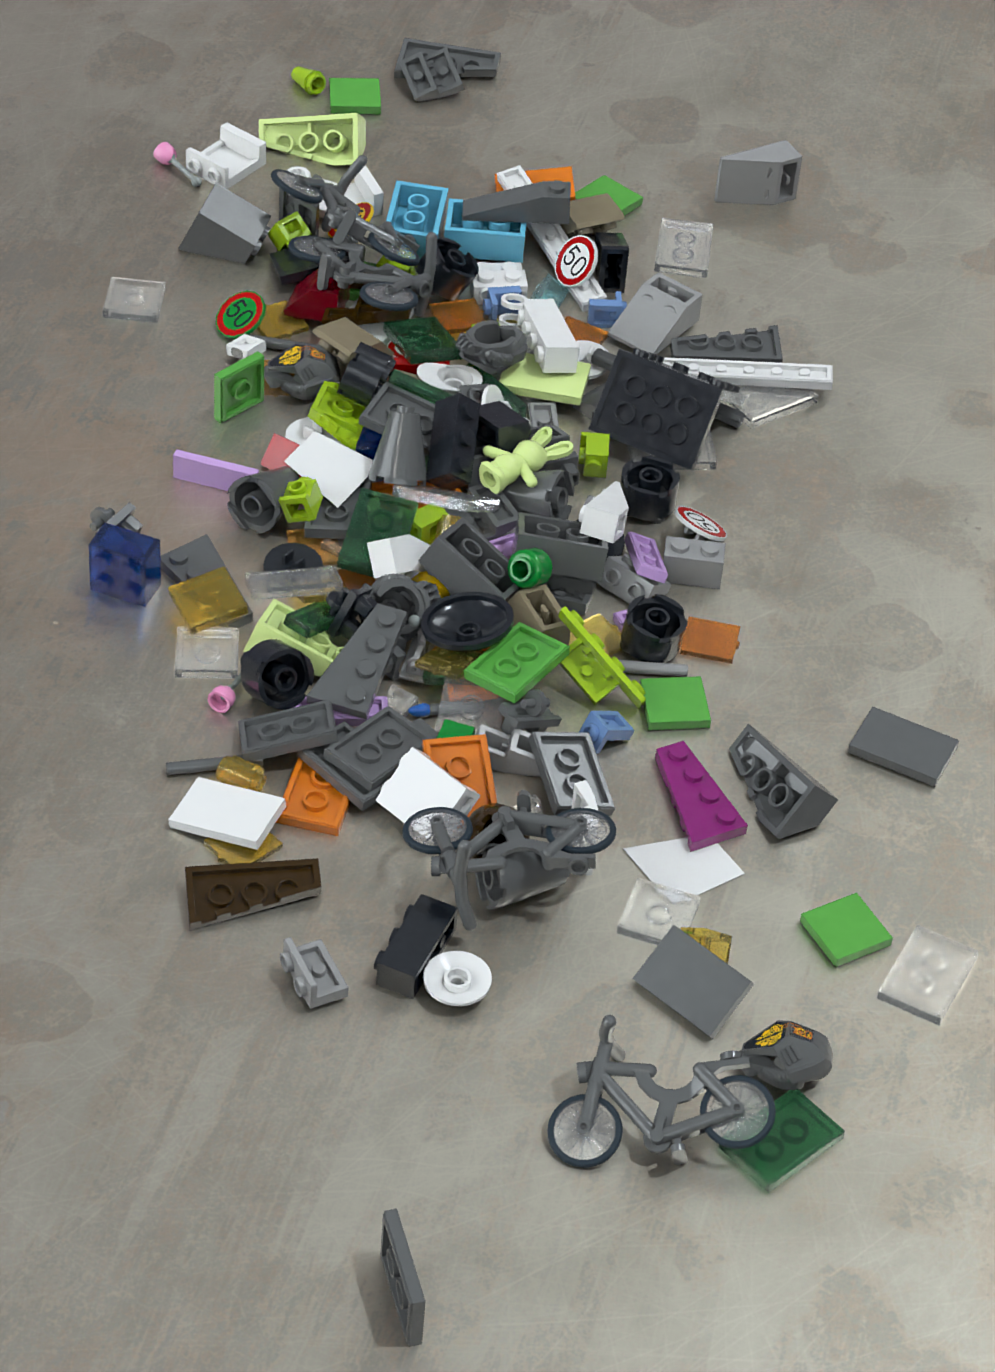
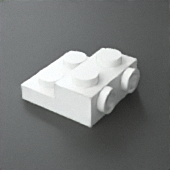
[470,261,528,305]

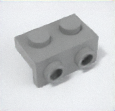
[597,554,672,604]
[280,937,349,1009]

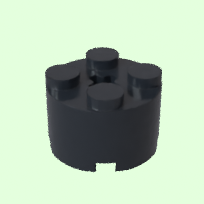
[414,237,479,302]
[337,342,397,407]
[620,456,680,524]
[620,594,688,663]
[240,639,314,710]

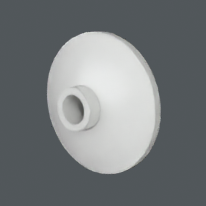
[423,951,492,1006]

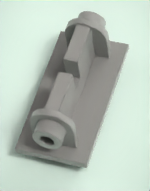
[399,628,441,684]

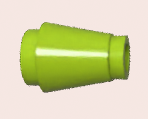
[291,66,326,95]

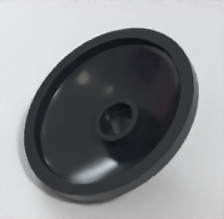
[421,592,514,652]

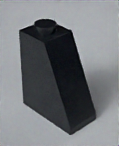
[595,232,629,293]

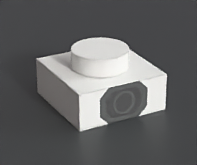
[226,334,266,360]

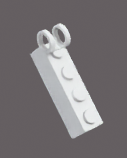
[499,293,579,373]

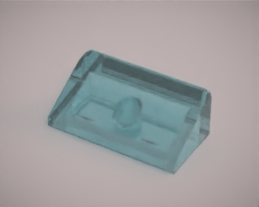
[529,273,569,309]

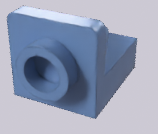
[483,286,522,321]
[587,291,627,328]
[579,711,635,754]

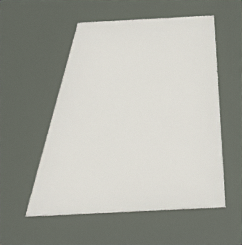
[284,431,373,508]
[623,837,745,906]

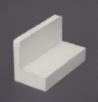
[344,165,384,217]

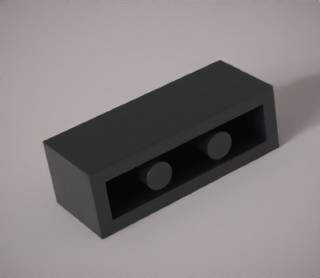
[426,393,480,491]
[374,894,458,999]

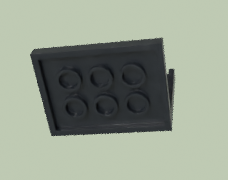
[589,348,747,471]

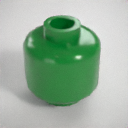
[507,548,553,588]

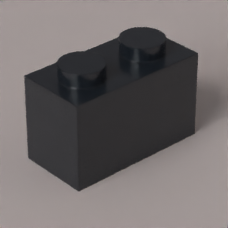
[476,401,531,452]

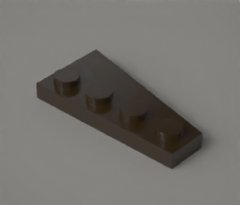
[185,858,322,931]

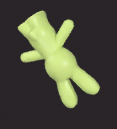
[479,426,573,494]

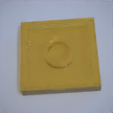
[168,566,249,635]

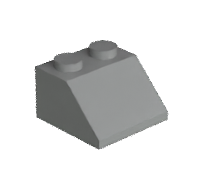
[663,536,726,590]

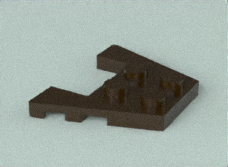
[322,272,417,325]

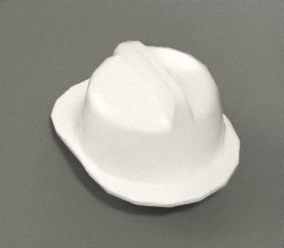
[416,363,483,399]

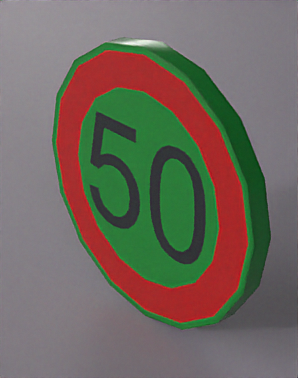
[216,290,266,339]

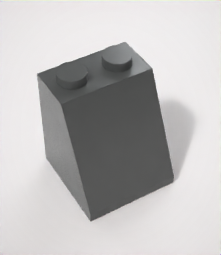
[179,183,271,264]

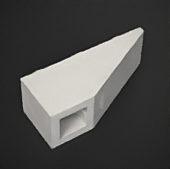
[579,481,629,543]
[367,534,431,578]

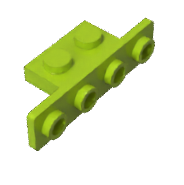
[558,606,646,709]

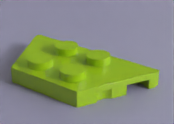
[308,381,366,451]

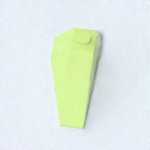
[259,113,366,167]
[243,599,344,677]

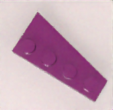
[655,741,748,852]

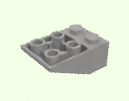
[714,140,802,205]
[608,272,703,354]

